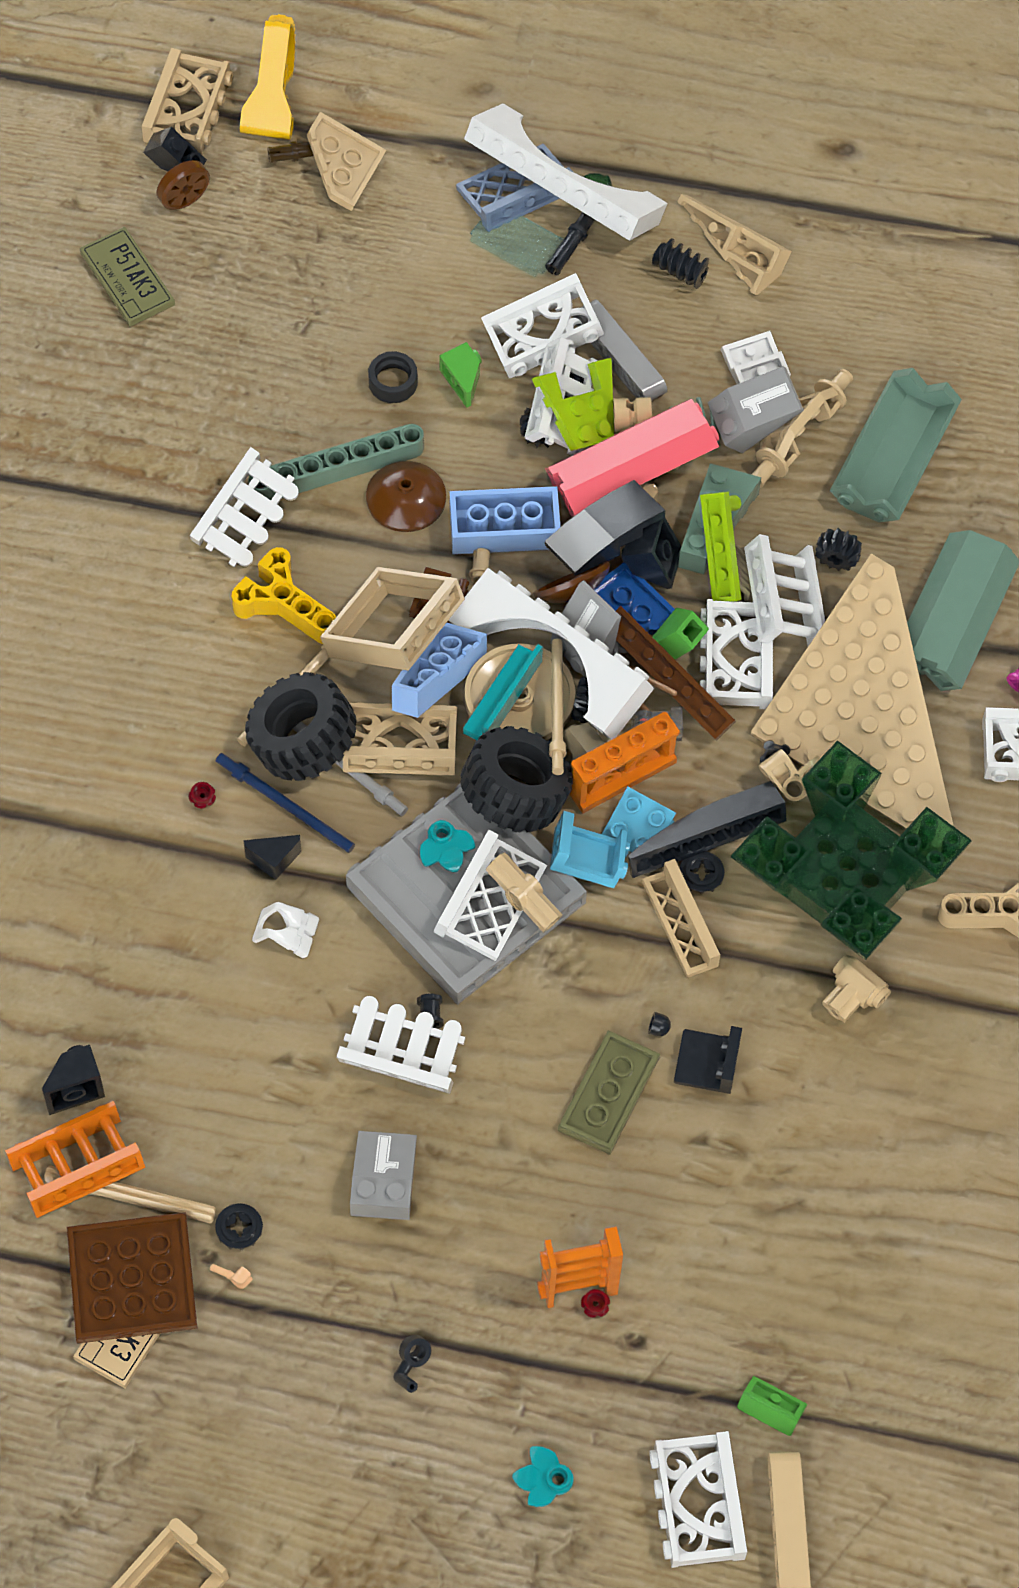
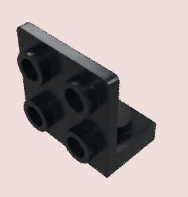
[674,1026,742,1094]

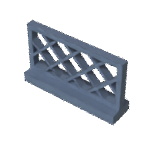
[456,144,574,232]

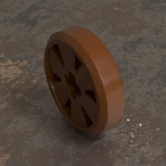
[156,161,210,210]

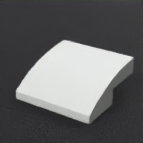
[720,331,791,384]

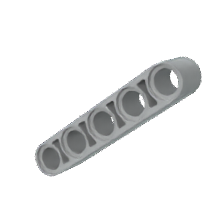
[572,299,667,401]

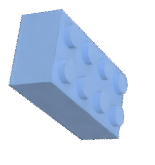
[449,486,560,554]

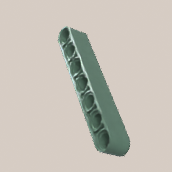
[248,424,424,500]

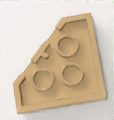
[307,112,386,211]

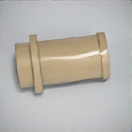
[469,548,491,583]

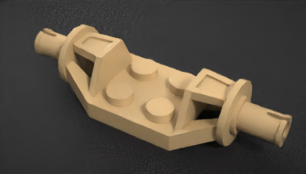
[751,369,853,488]

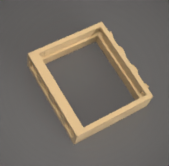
[320,567,465,671]

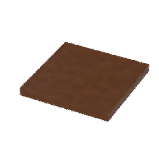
[67,1212,198,1344]

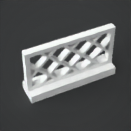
[434,830,547,961]

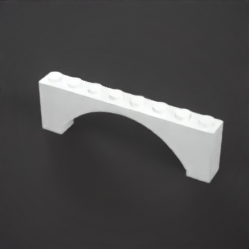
[464,104,668,241]
[449,568,654,740]

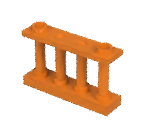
[5,1101,145,1218]
[537,1226,623,1308]

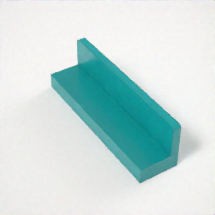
[463,644,543,740]

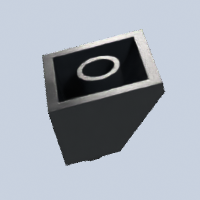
[622,518,682,589]
[42,1044,105,1115]

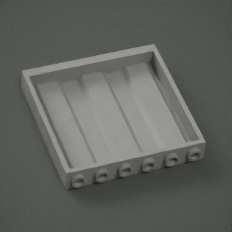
[346,783,587,1005]

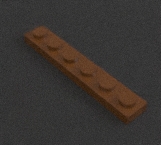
[616,606,736,741]

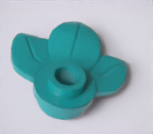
[420,820,475,872]
[512,1446,574,1507]

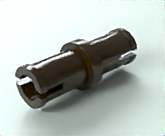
[267,141,314,163]

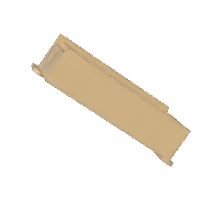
[111,1518,229,1588]

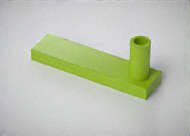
[700,491,741,602]

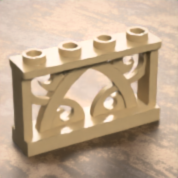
[142,48,233,154]
[343,702,457,775]

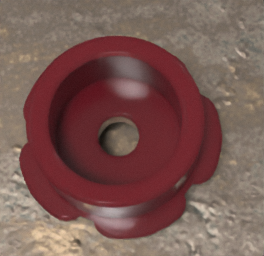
[188,782,216,809]
[581,1289,610,1318]

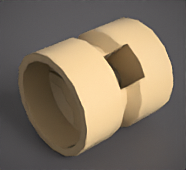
[613,397,652,433]

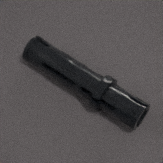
[545,212,595,276]

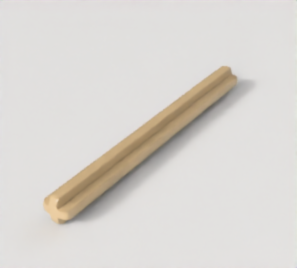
[44,1165,216,1224]

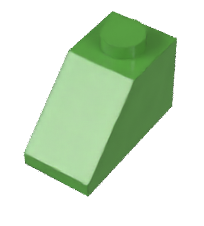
[439,342,482,408]

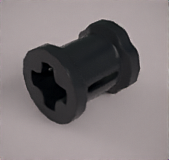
[417,993,444,1029]

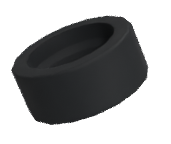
[368,351,418,403]

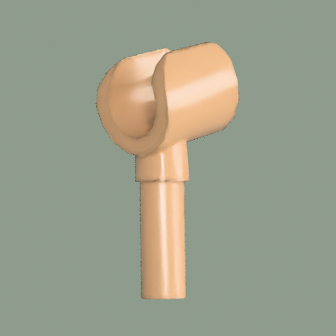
[210,1264,253,1289]

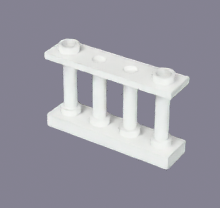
[744,534,825,646]

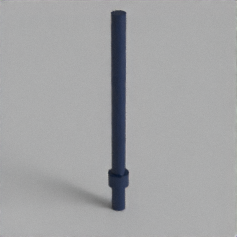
[216,753,355,853]

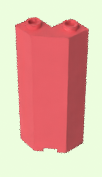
[545,399,720,517]

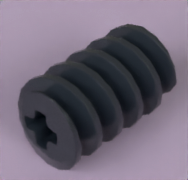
[652,238,709,289]

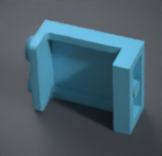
[550,811,630,888]

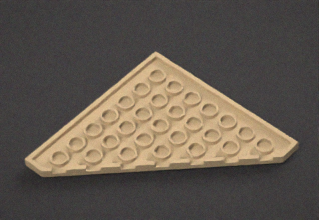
[751,554,953,850]

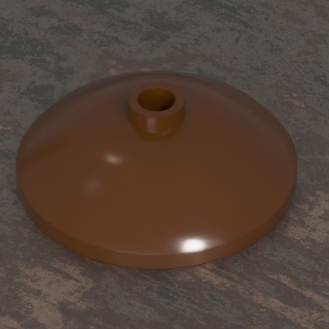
[366,461,446,532]
[533,561,610,604]

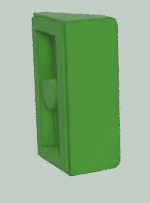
[737,1376,807,1436]

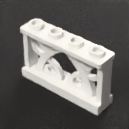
[481,273,604,378]
[700,599,773,709]
[982,707,1019,782]
[650,1431,747,1568]

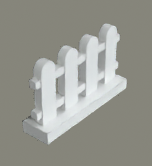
[525,337,598,455]
[190,447,299,567]
[337,996,466,1094]

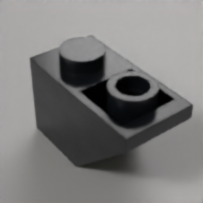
[143,127,207,171]

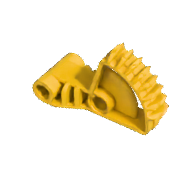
[240,14,296,140]

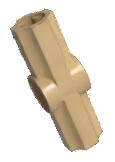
[486,852,562,933]

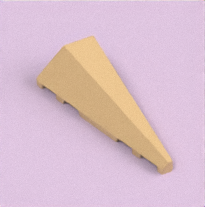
[678,194,792,295]

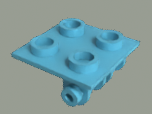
[602,786,676,852]

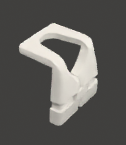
[252,902,319,958]

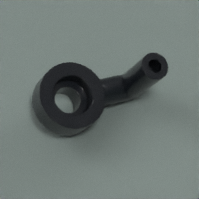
[393,1334,432,1393]

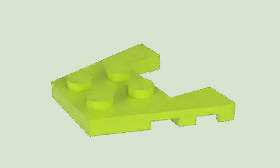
[532,358,614,451]

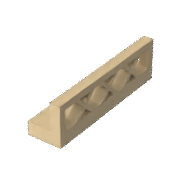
[642,859,720,978]

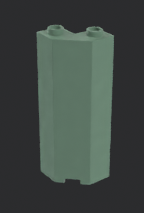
[830,368,962,523]
[907,530,1019,691]

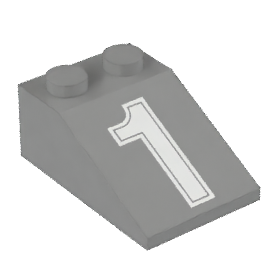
[707,366,804,453]
[550,580,621,677]
[350,1131,417,1220]

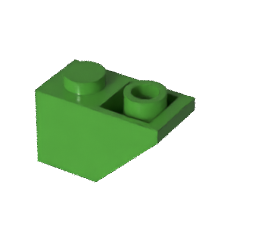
[653,607,709,659]

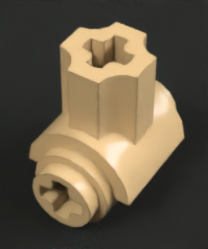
[823,955,891,1023]

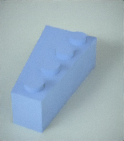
[392,623,487,718]

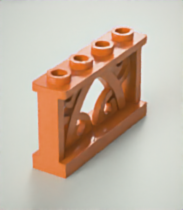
[569,712,680,814]

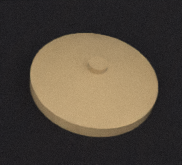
[465,643,575,740]

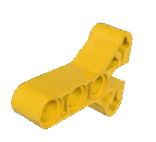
[231,547,336,644]

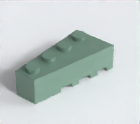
[678,463,762,574]

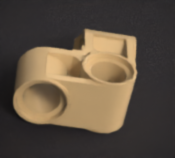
[758,749,834,803]

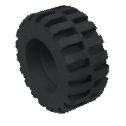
[245,672,357,781]
[460,726,573,833]

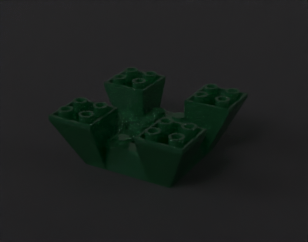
[731,740,972,960]

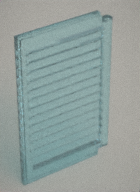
[470,216,563,277]

